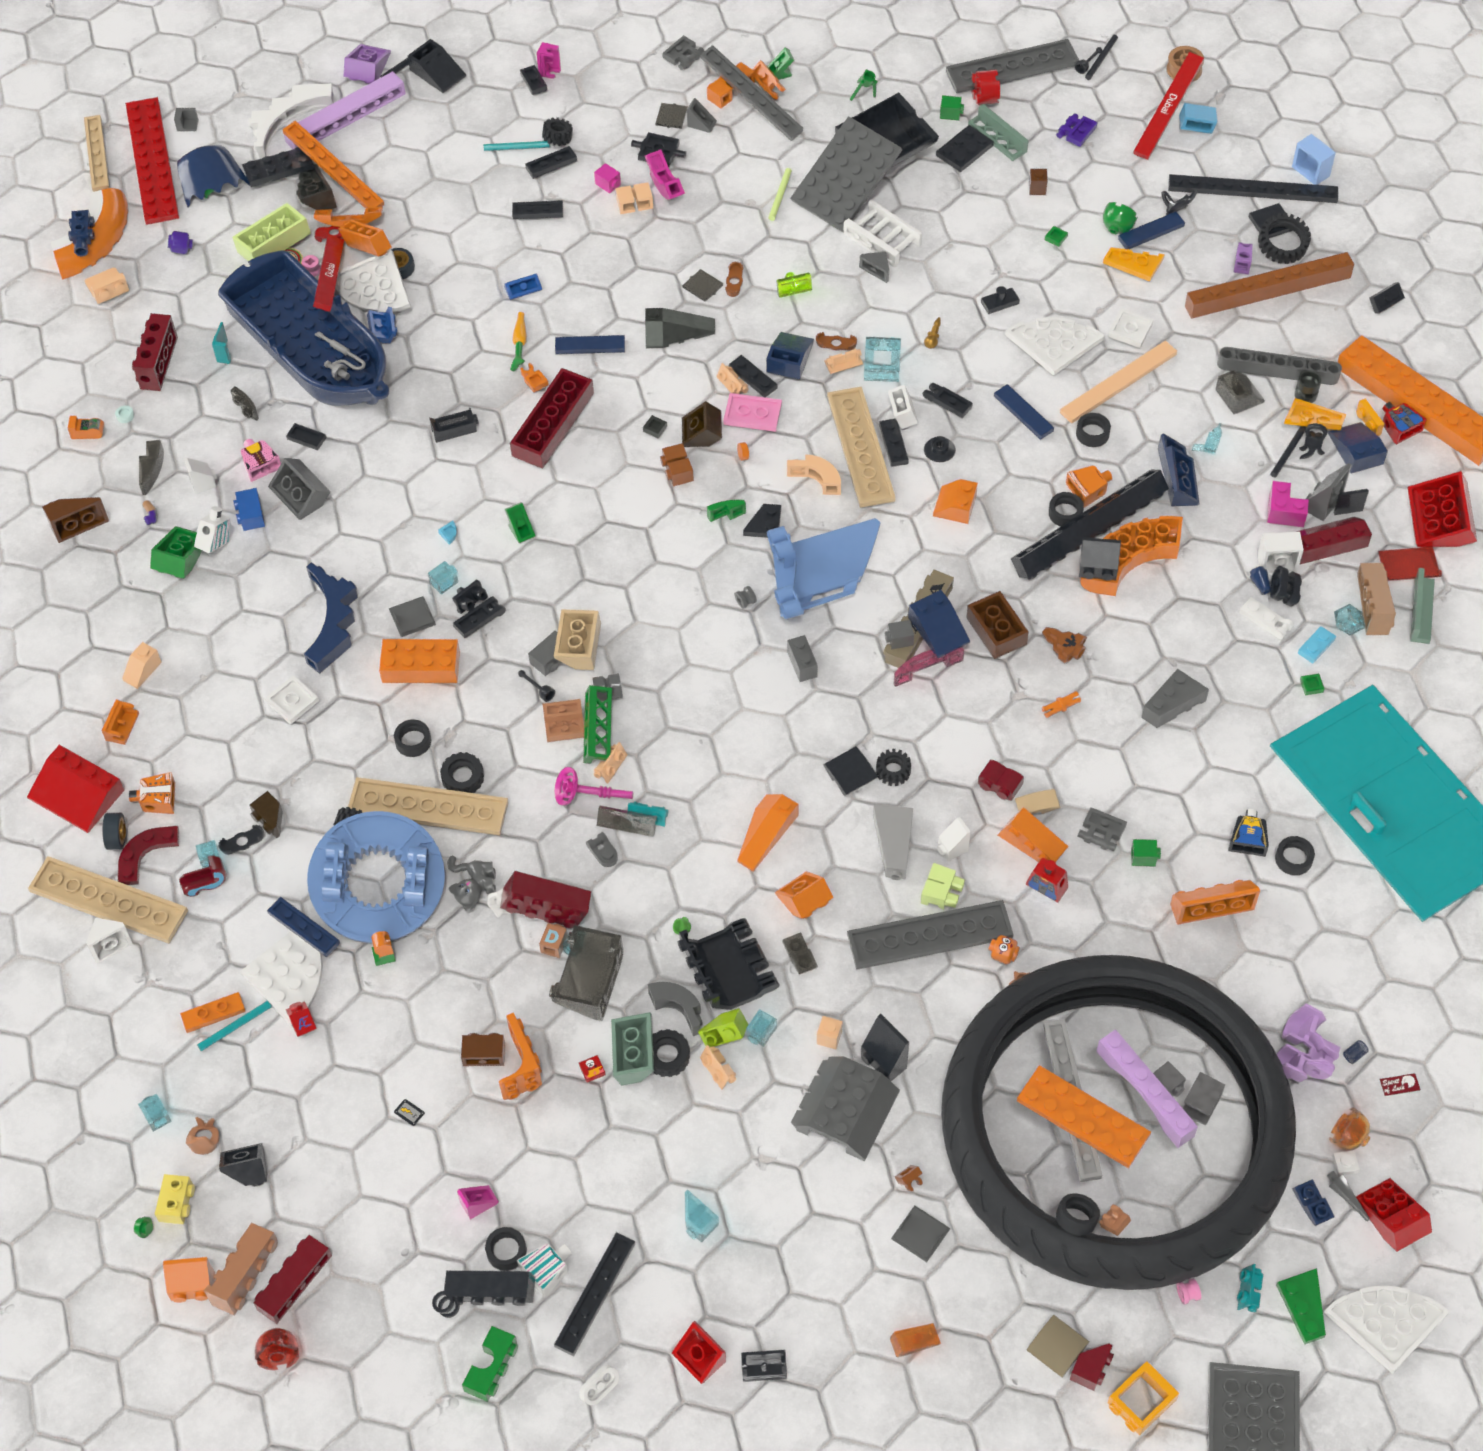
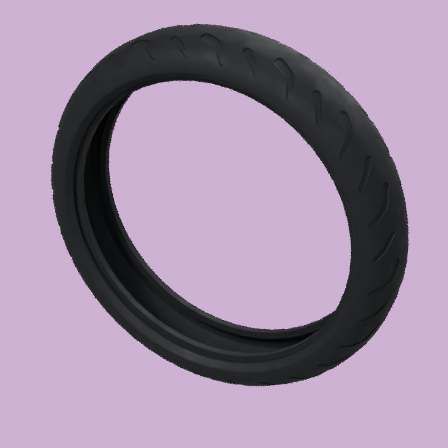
[941,955,1296,1290]

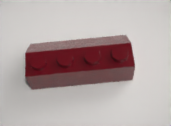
[1296,517,1372,565]

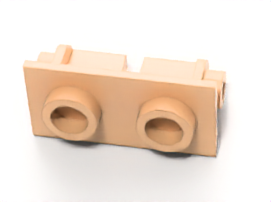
[824,348,863,374]
[716,363,749,394]
[594,742,628,784]
[700,1045,736,1090]

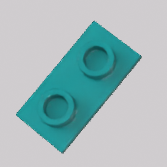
[627,801,669,827]
[1237,1264,1264,1312]

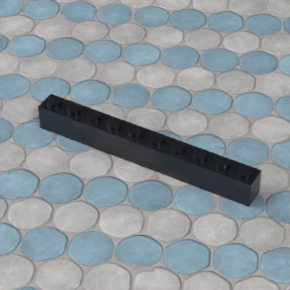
[1011,469,1169,580]

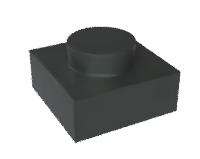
[643,415,667,438]

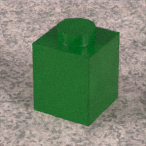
[940,95,964,121]
[1131,839,1161,867]

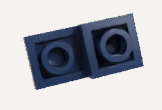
[1292,1179,1335,1226]

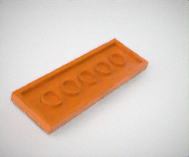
[1017,1065,1151,1169]

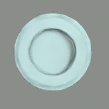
[115,406,134,423]

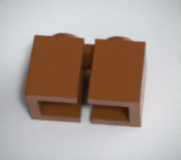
[660,443,694,486]

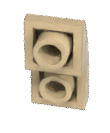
[1015,789,1061,815]

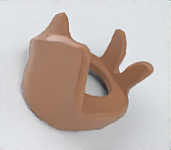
[186,1117,219,1155]

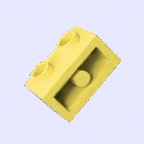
[155,1174,195,1224]

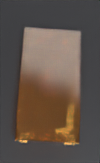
[890,1323,941,1357]

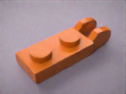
[752,60,786,100]

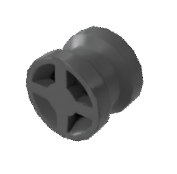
[734,586,757,609]

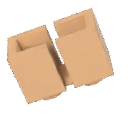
[616,182,653,214]

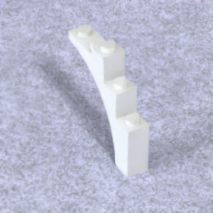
[249,83,334,158]

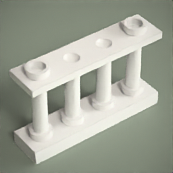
[844,199,922,268]

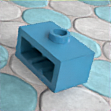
[1179,103,1218,134]

